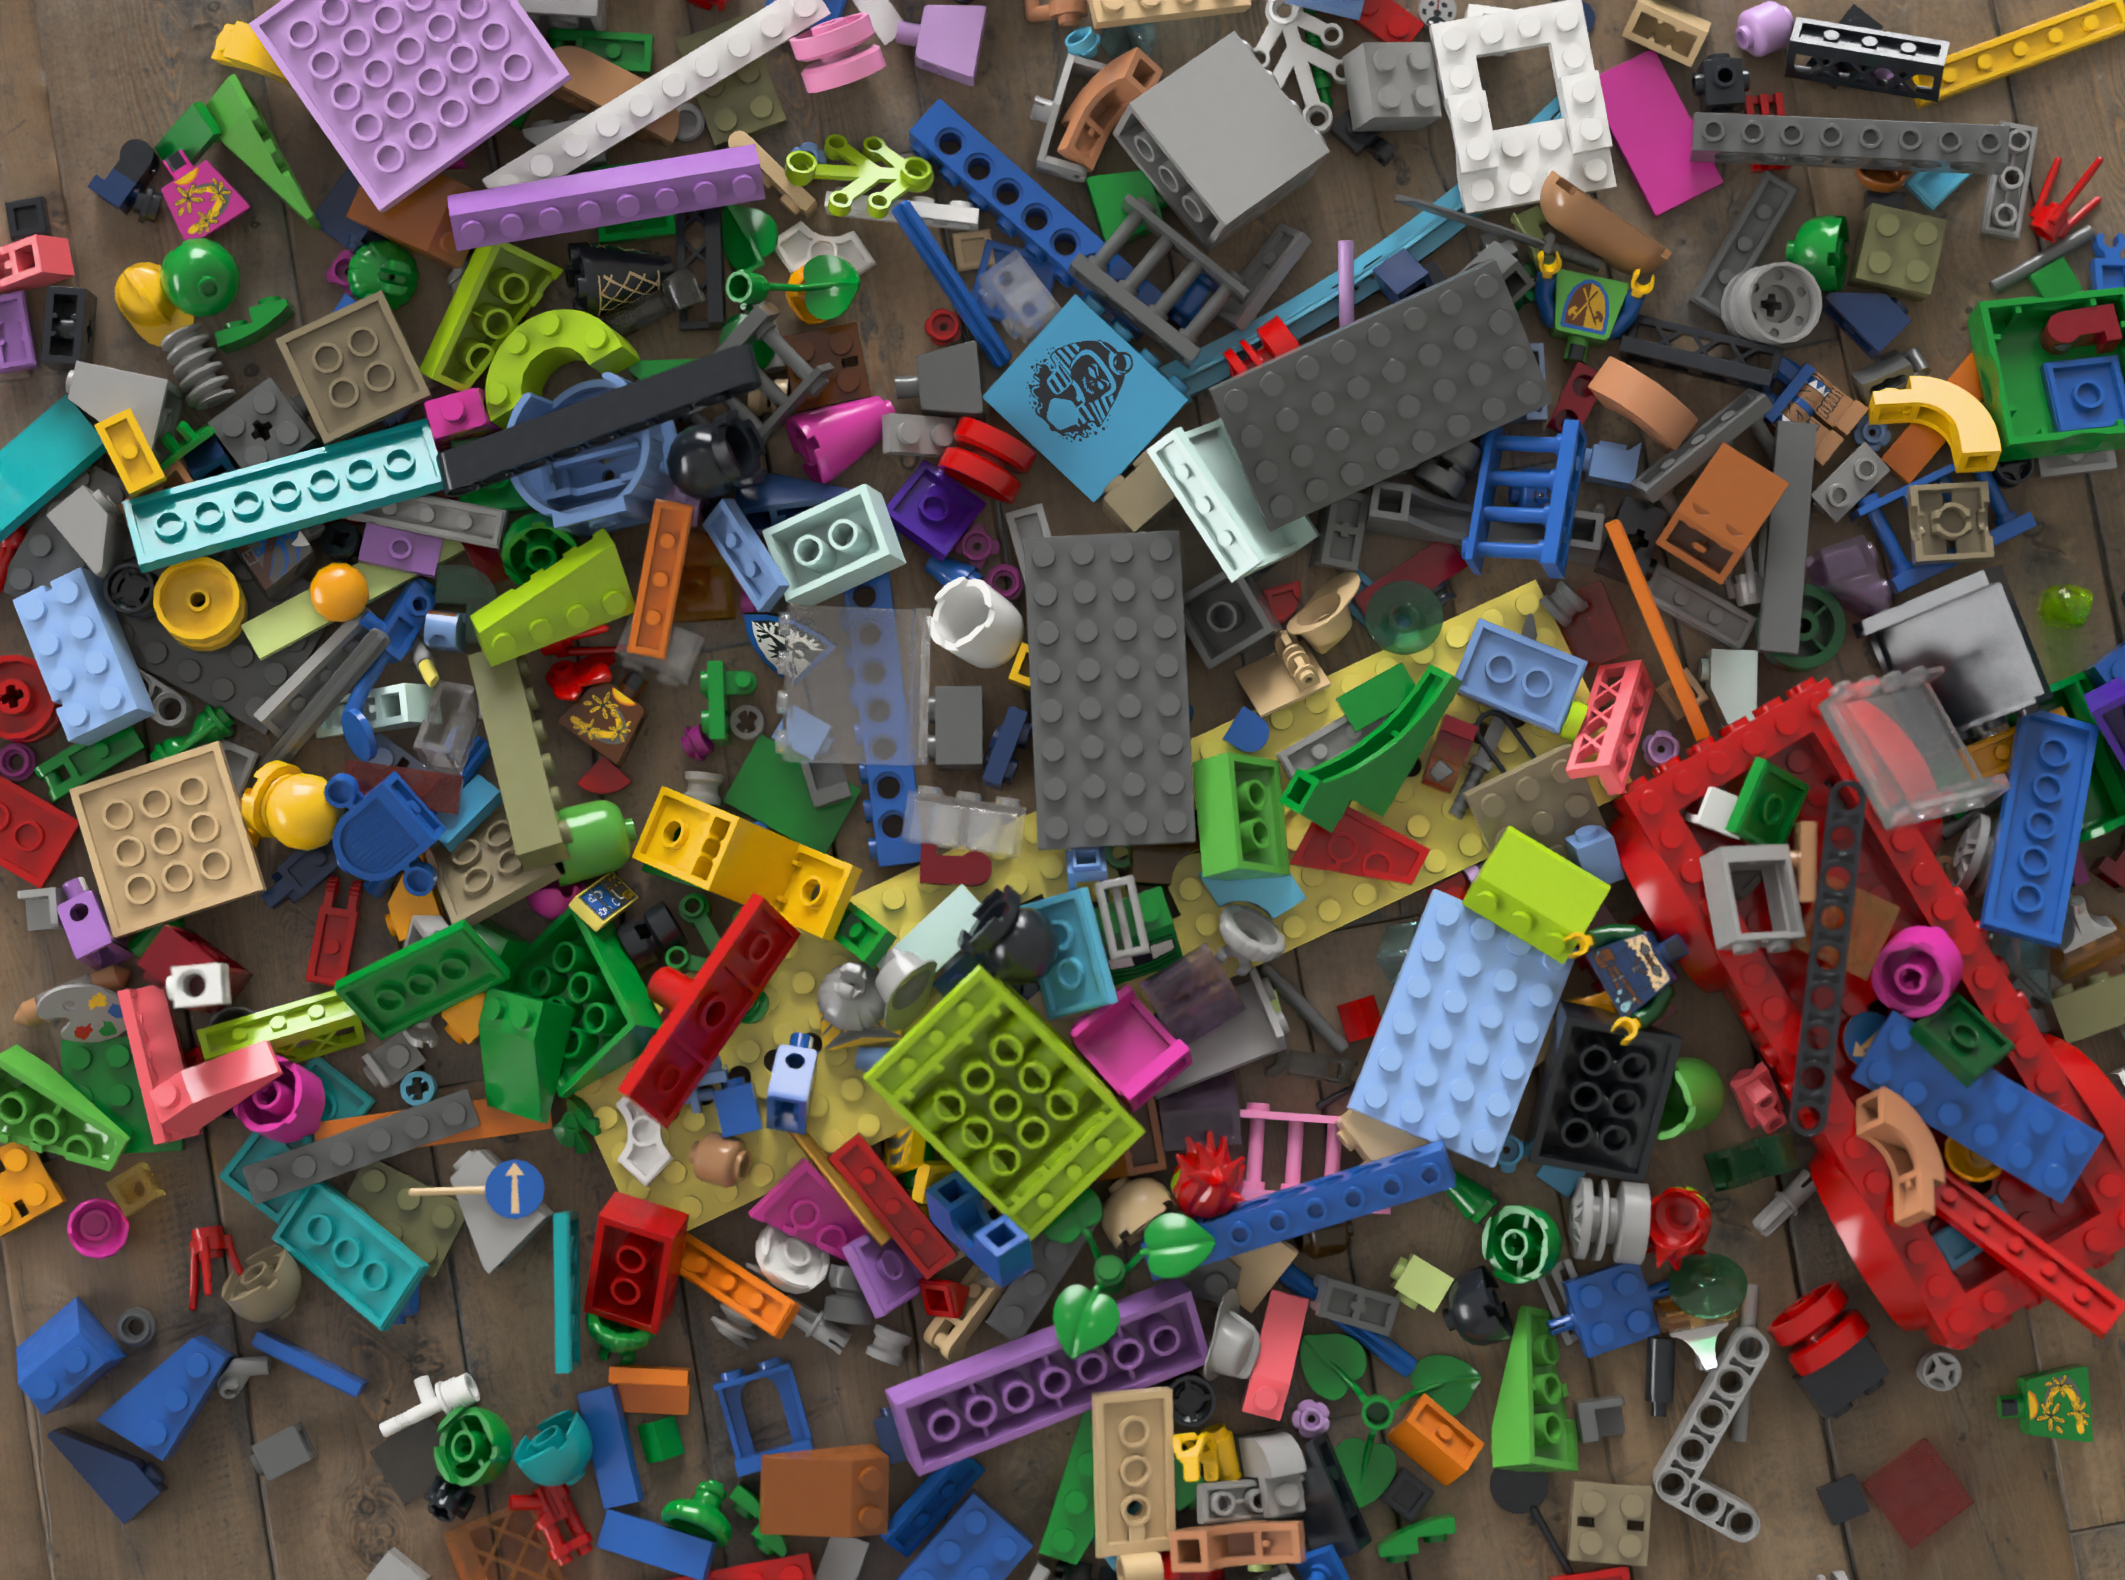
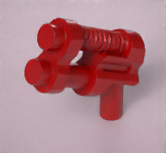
[508,1483,593,1567]

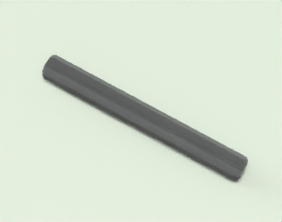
[260,628,390,767]

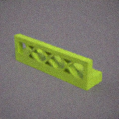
[196,990,366,1063]

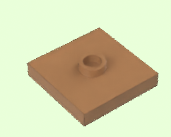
[1790,821,1817,903]

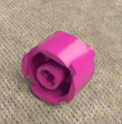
[1871,926,1963,1017]
[232,1055,325,1143]

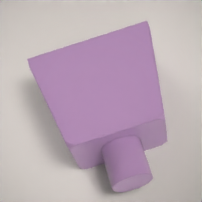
[895,5,987,87]

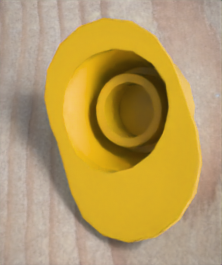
[115,262,194,347]

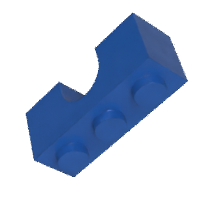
[925,1170,1034,1288]

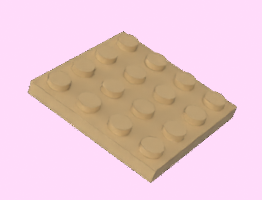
[69,741,267,939]

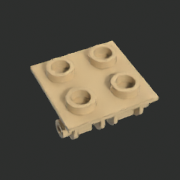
[1234,630,1331,718]

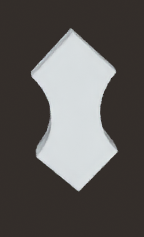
[775,221,876,276]
[616,1096,674,1187]

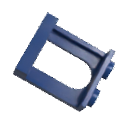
[713,1357,816,1477]

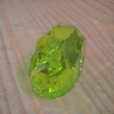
[2037,584,2093,630]

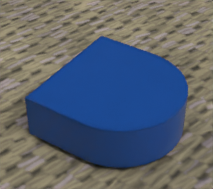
[1222,706,1269,753]

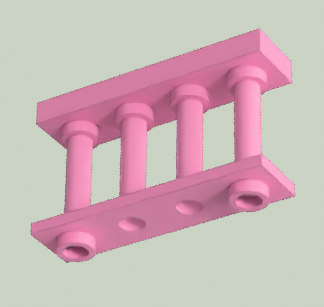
[1237,1102,1391,1215]

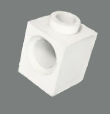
[166,963,231,1008]

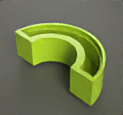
[485,309,641,429]

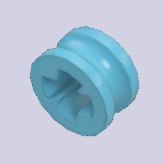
[400,1071,438,1106]

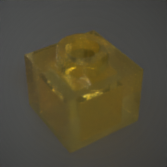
[105,1162,166,1217]

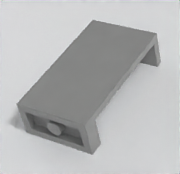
[1154,967,1290,1099]

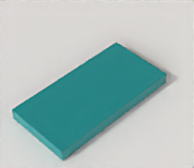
[0,394,107,543]
[218,1056,378,1225]
[271,1180,430,1331]
[553,1210,581,1374]

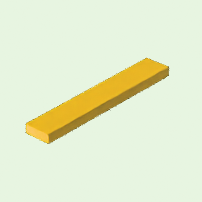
[1911,0,2125,109]

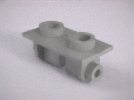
[1811,442,1890,523]

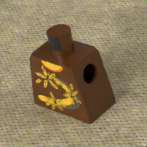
[557,669,649,768]

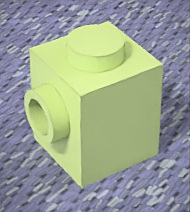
[1389,1253,1454,1313]

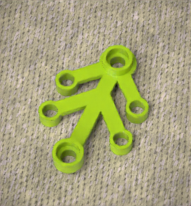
[784,134,934,219]

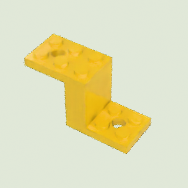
[632,786,863,942]

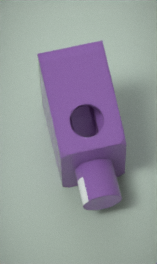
[57,877,135,971]

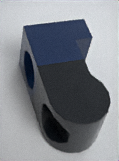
[87,139,160,215]

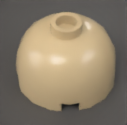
[1101,1176,1180,1251]

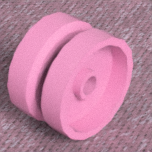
[789,12,886,93]

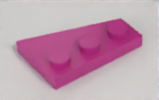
[748,1157,867,1262]

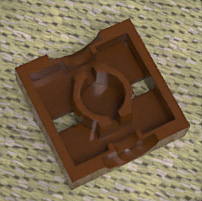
[782,322,871,413]

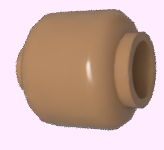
[689,1131,751,1188]

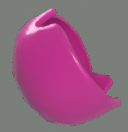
[526,879,586,919]
[67,1198,130,1260]

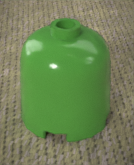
[557,800,637,887]
[1656,1056,1725,1140]

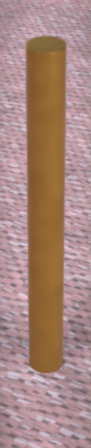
[788,1131,892,1247]

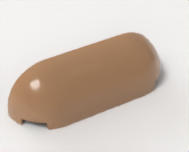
[550,46,680,146]
[1540,170,1673,276]

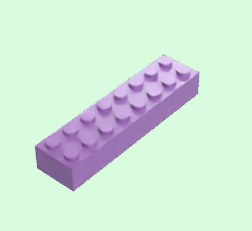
[885,1278,1209,1476]

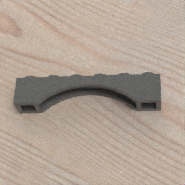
[1364,481,1604,566]

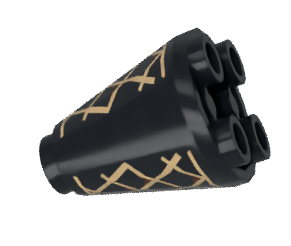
[565,242,674,317]

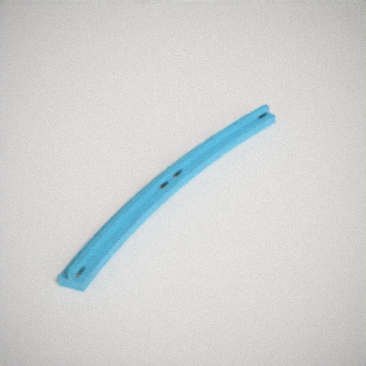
[1159,95,1562,398]

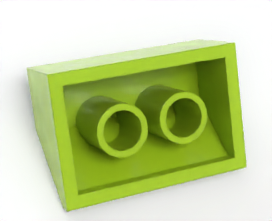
[1461,825,1611,964]

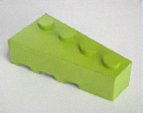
[420,243,564,392]
[469,527,635,667]

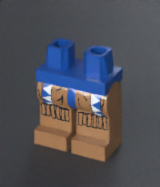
[1763,356,1869,471]

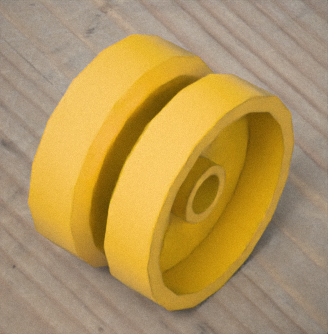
[153,557,248,651]

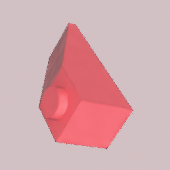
[0,234,75,295]
[149,1040,283,1137]
[1242,1288,1309,1421]

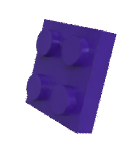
[886,459,987,562]

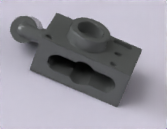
[1851,348,1931,405]

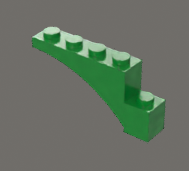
[1278,664,1462,833]

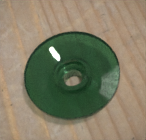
[1365,580,1443,655]
[1668,1253,1748,1319]

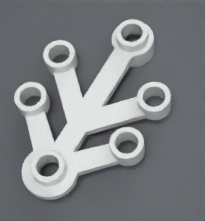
[1253,0,1346,134]

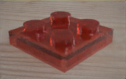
[1862,1437,1974,1549]

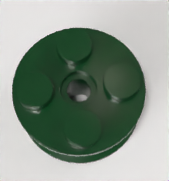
[1754,584,1846,672]

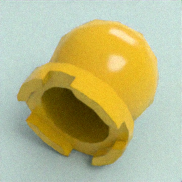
[241,760,345,851]

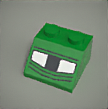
[1093,886,1184,986]

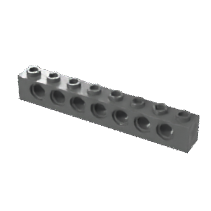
[1690,112,2010,175]

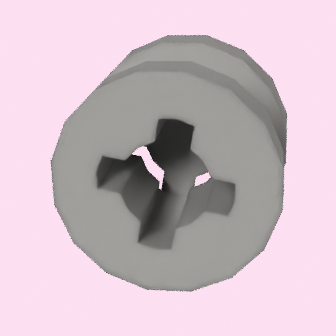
[684,771,724,806]
[865,1323,912,1367]
[1916,1350,1962,1391]

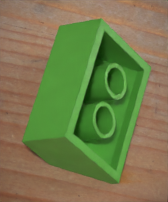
[1192,752,1290,881]

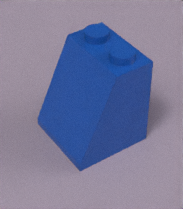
[16,1296,128,1415]

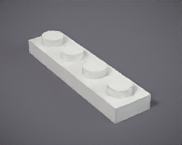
[824,187,980,231]

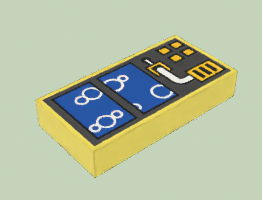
[569,872,639,932]

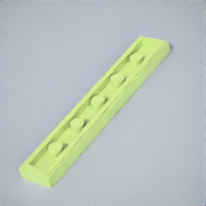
[241,534,466,661]

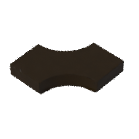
[1130,810,1201,887]

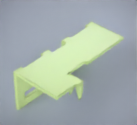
[1510,205,1556,273]

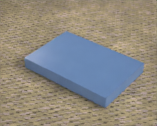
[1455,618,1588,735]

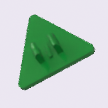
[159,421,216,471]

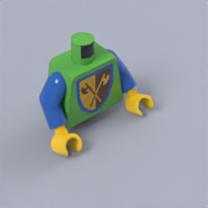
[1534,250,1655,364]

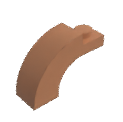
[1057,47,1163,172]
[1588,356,1699,454]
[1856,1086,1945,1227]
[1169,1520,1306,1572]

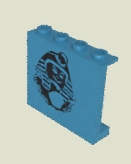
[982,294,1193,503]

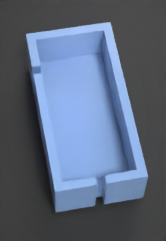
[12,567,156,746]

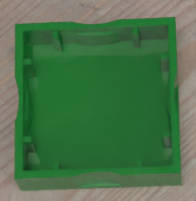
[1967,287,2125,462]

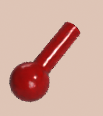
[0,525,27,593]

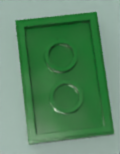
[723,734,862,854]

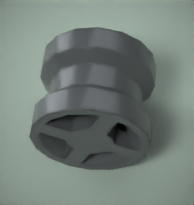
[1539,579,1589,628]

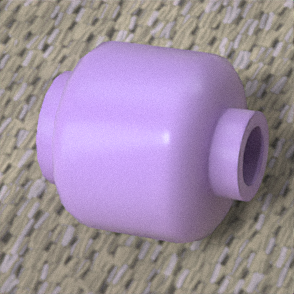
[1735,1,1795,57]

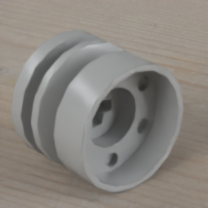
[1720,262,1823,346]
[1951,812,1999,898]
[1568,1177,1651,1265]

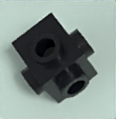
[1692,53,1750,113]

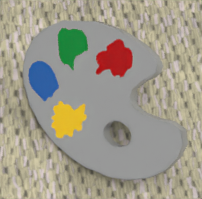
[37,984,126,1043]

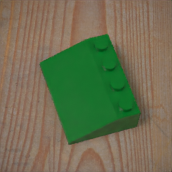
[509,906,664,1098]

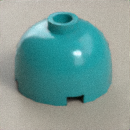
[512,1410,594,1486]

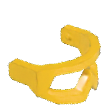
[1173,1432,1220,1482]

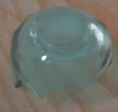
[1100,23,1156,59]

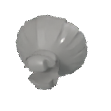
[1215,905,1286,976]
[817,962,886,1031]

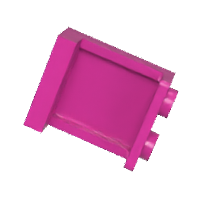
[1069,984,1193,1113]

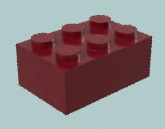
[137,925,254,1014]

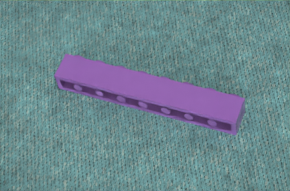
[447,144,765,251]

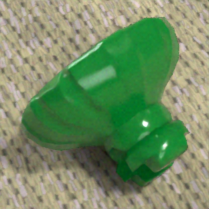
[347,240,419,310]
[586,1313,656,1366]
[661,1479,732,1548]

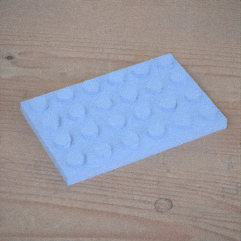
[1347,889,1579,1168]

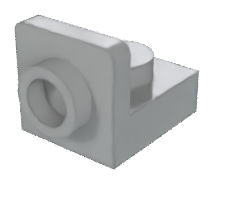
[362,1031,428,1089]

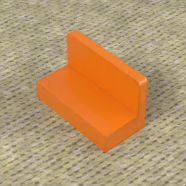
[608,1364,692,1415]
[1387,1393,1485,1486]

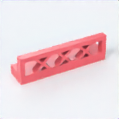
[1566,659,1655,795]
[117,985,203,1145]

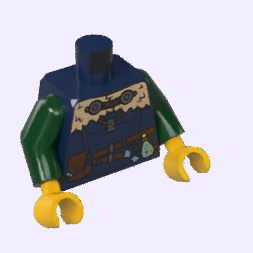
[1563,924,1690,1046]

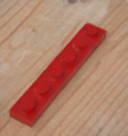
[1934,1166,2125,1339]

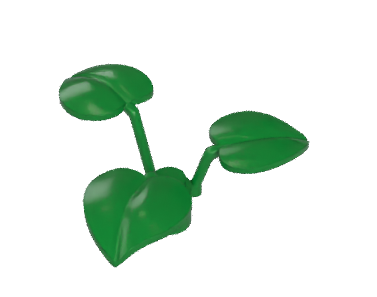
[719,204,860,370]
[1041,1187,1216,1359]
[1300,1333,1481,1508]

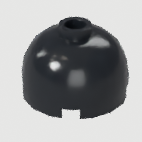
[1442,1265,1513,1346]

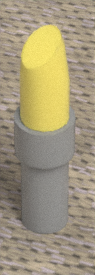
[411,634,439,688]

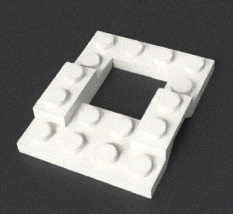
[1429,0,1617,215]

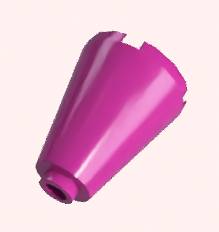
[785,396,896,484]

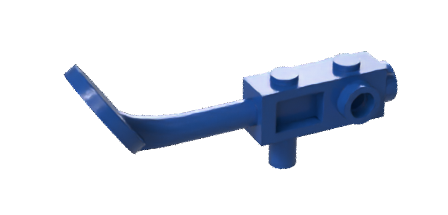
[341,578,439,762]

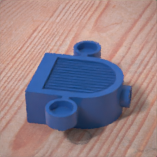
[324,770,447,896]

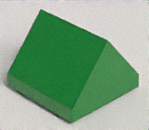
[637,1415,685,1464]

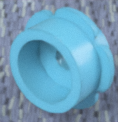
[1065,26,1101,59]

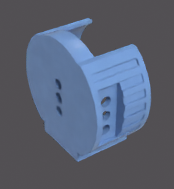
[507,372,677,539]

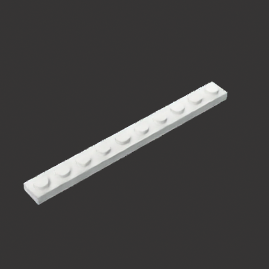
[482,0,830,189]

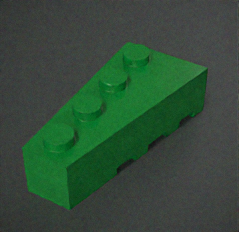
[1039,1409,1095,1565]

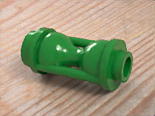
[149,703,235,762]

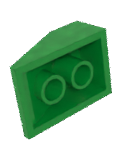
[478,988,575,1123]

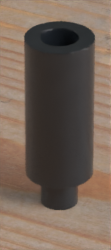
[1645,1337,1676,1417]

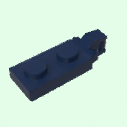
[261,840,339,910]

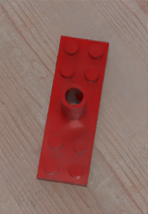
[617,892,801,1129]

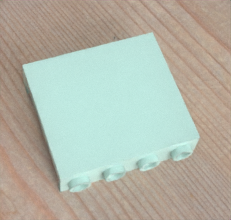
[1146,418,1320,583]

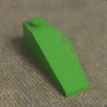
[205,74,322,231]
[0,1044,130,1172]
[1491,1305,1579,1472]

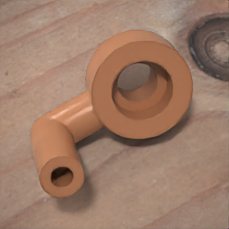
[1024,0,1088,27]

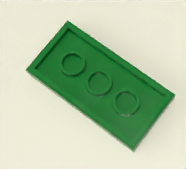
[334,919,510,1040]

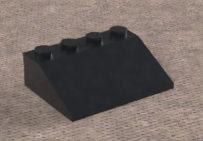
[1523,1000,1682,1183]

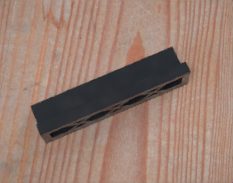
[1785,17,1950,102]
[676,206,726,331]
[1619,314,1784,395]

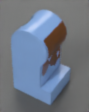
[424,610,471,654]

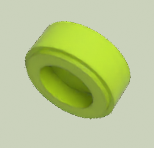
[1559,700,1588,741]

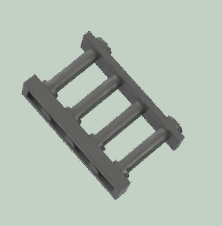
[1069,193,1250,369]
[673,302,835,445]
[1630,388,1775,518]

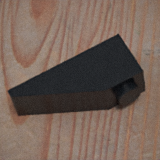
[1303,1431,1373,1558]

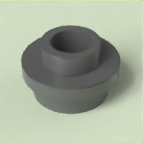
[116,1307,157,1347]

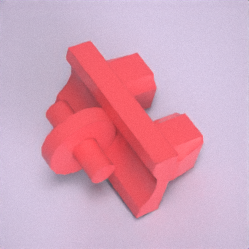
[1729,1062,1787,1134]

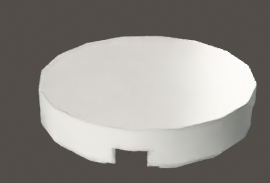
[756,1225,830,1294]

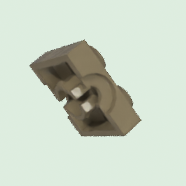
[1906,481,1995,566]
[1566,1479,1653,1567]

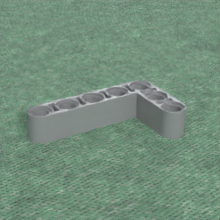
[1652,1325,1769,1542]

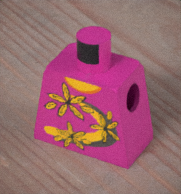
[161,149,252,241]
[424,388,504,451]

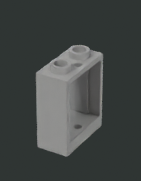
[1700,844,1806,955]

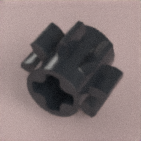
[424,1475,476,1522]

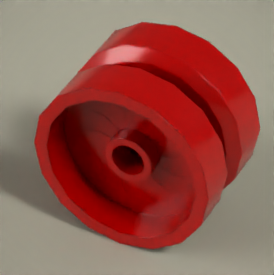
[938,417,1037,504]
[0,655,62,744]
[1766,1280,1870,1376]

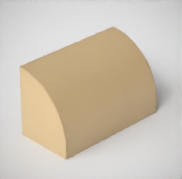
[1622,0,1711,67]

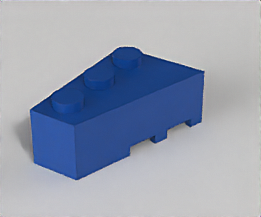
[96,1335,235,1461]

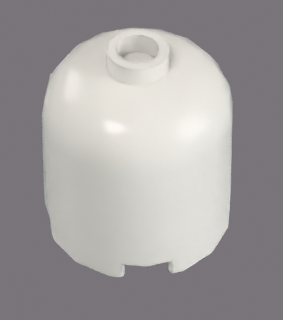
[927,577,1024,669]

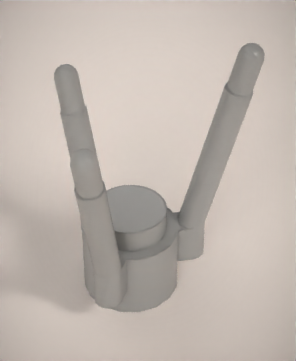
[1724,520,1767,607]

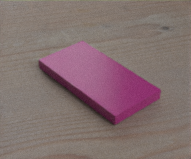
[1599,49,1724,219]

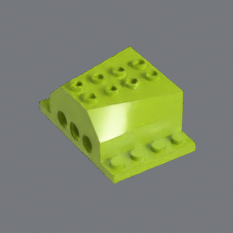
[864,965,1146,1241]

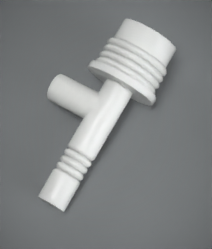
[379,1373,480,1438]

